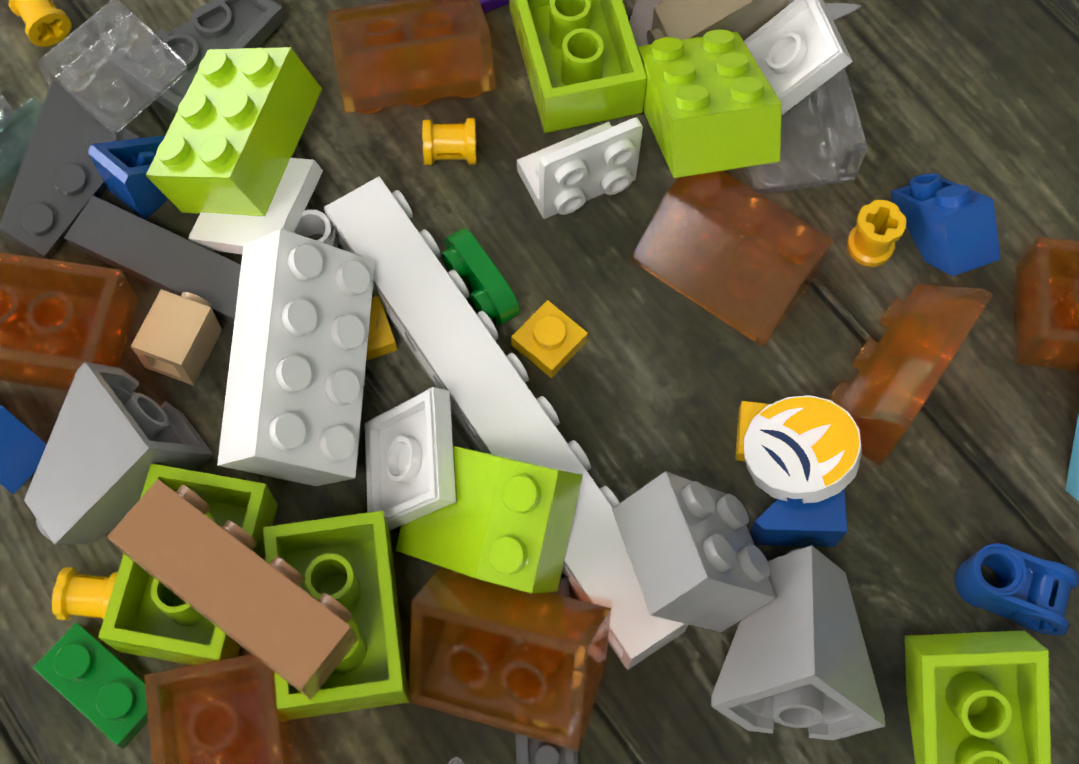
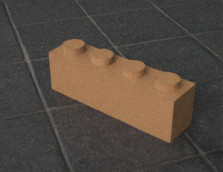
[107,479,359,700]

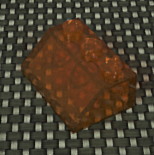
[327,0,496,113]
[631,171,833,347]
[828,284,993,466]
[409,567,611,751]

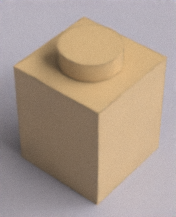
[131,289,222,386]

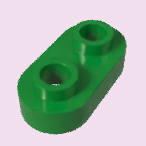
[441,227,520,326]

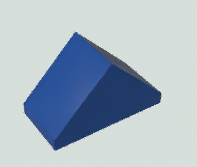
[88,135,168,220]
[749,488,847,547]

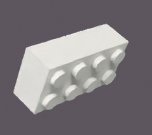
[217,228,375,486]

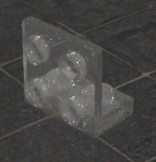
[37,0,188,133]
[746,68,868,194]

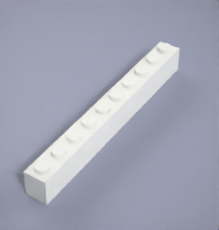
[324,176,689,670]

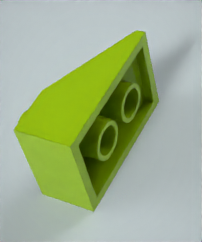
[395,445,583,593]
[905,630,1051,764]

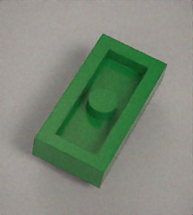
[33,622,166,749]

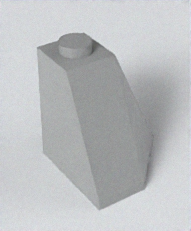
[24,362,214,545]
[711,545,885,740]

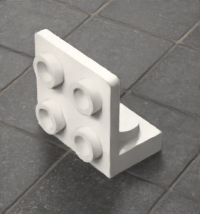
[517,117,643,219]

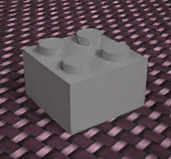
[612,471,777,632]

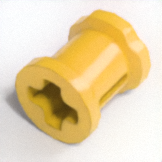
[9,0,72,47]
[422,118,477,165]
[847,200,906,267]
[52,567,118,621]

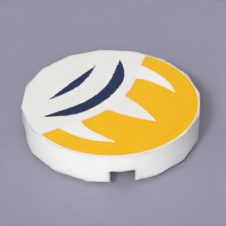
[744,395,862,503]

